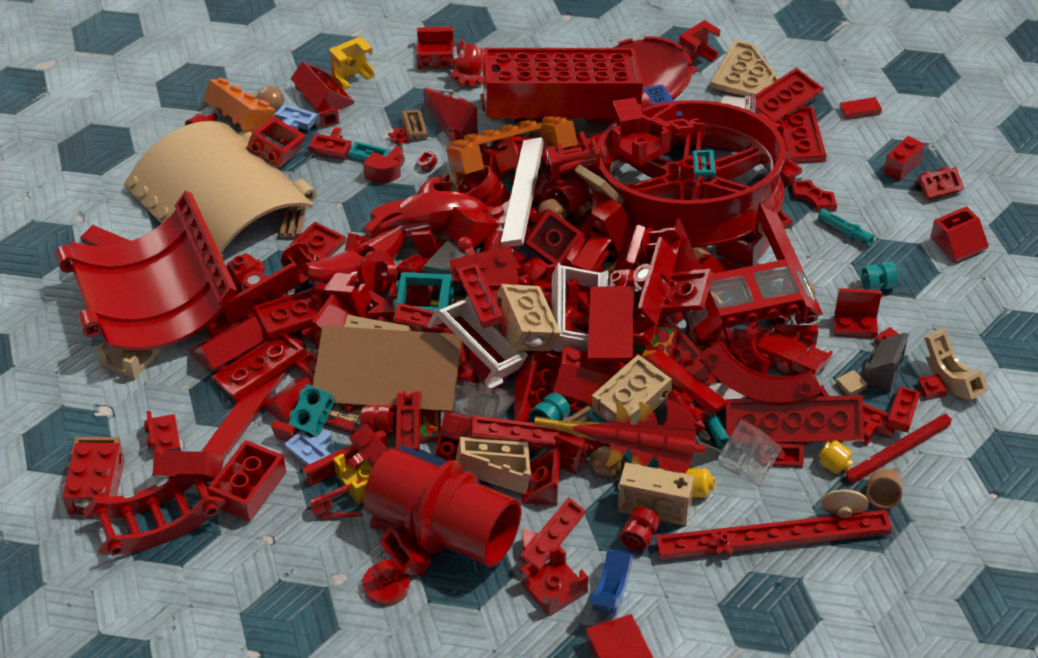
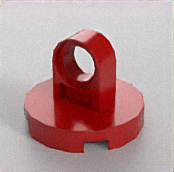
[357,251,397,292]
[362,559,410,606]

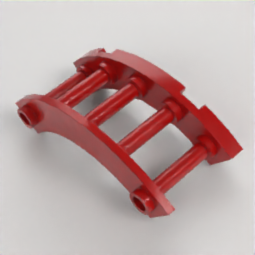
[541,131,603,182]
[699,341,821,403]
[83,475,226,556]

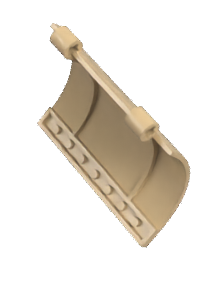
[123,121,317,257]

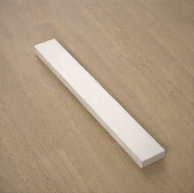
[501,137,544,247]

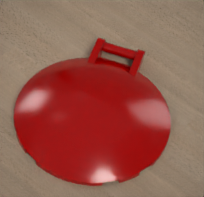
[583,36,693,126]

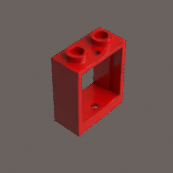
[246,117,306,168]

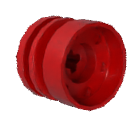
[456,166,510,208]

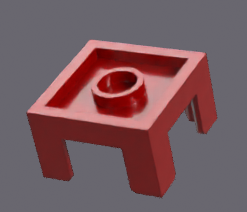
[678,20,721,75]
[612,115,670,166]
[519,263,579,312]
[521,545,588,617]

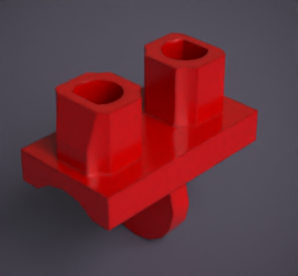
[768,151,802,185]

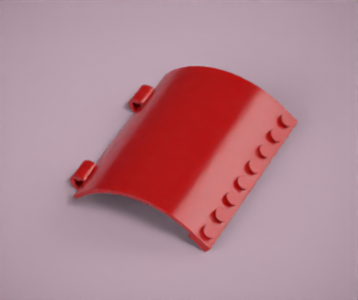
[55,190,237,351]

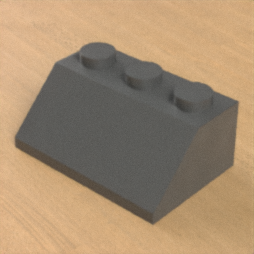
[422,238,483,296]
[654,398,726,467]

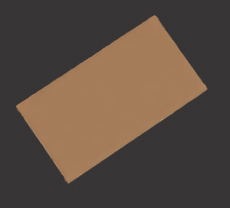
[311,326,462,412]

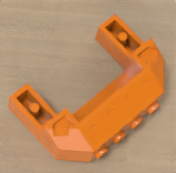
[445,116,578,185]

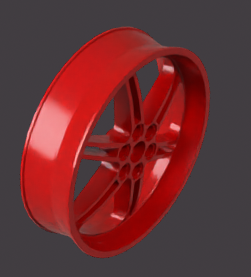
[597,100,786,247]

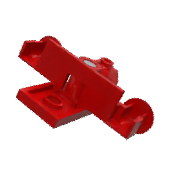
[609,227,714,346]
[205,243,315,341]

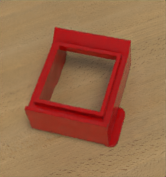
[152,448,224,483]

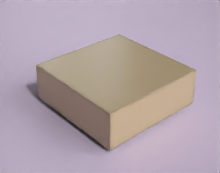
[836,370,868,395]

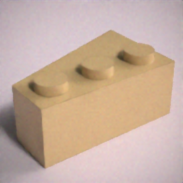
[456,437,531,494]

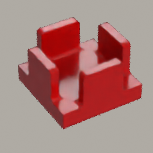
[495,136,542,183]
[315,273,372,318]

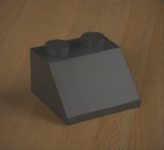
[863,333,909,393]

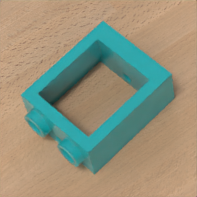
[393,272,455,312]

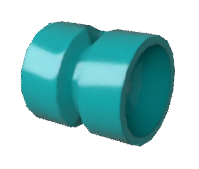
[861,262,898,290]
[529,393,570,423]

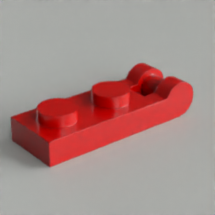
[396,390,422,451]

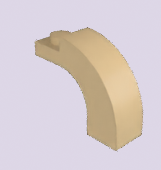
[924,329,988,400]

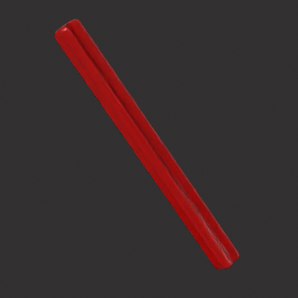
[845,413,952,483]

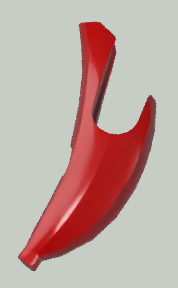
[375,191,493,240]
[303,225,408,290]

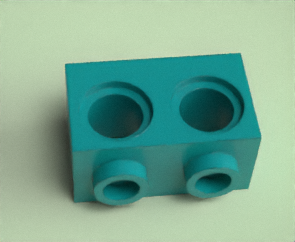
[288,384,336,438]

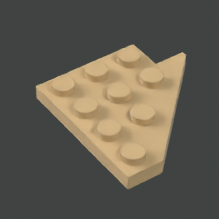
[710,39,779,98]

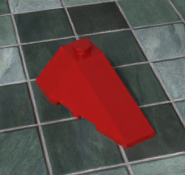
[423,87,478,141]
[514,351,556,422]

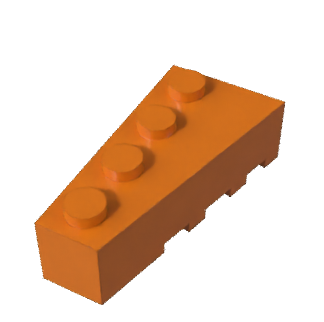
[203,78,276,131]

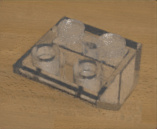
[452,381,515,419]
[718,420,782,487]

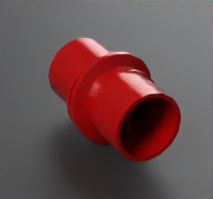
[363,449,522,567]

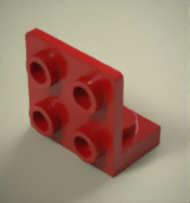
[833,288,882,338]

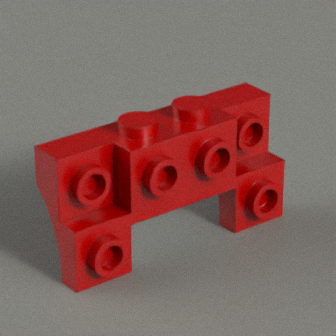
[742,321,833,376]

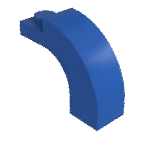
[590,549,634,616]

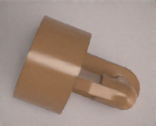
[867,468,903,509]

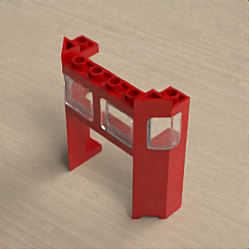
[672,202,824,346]

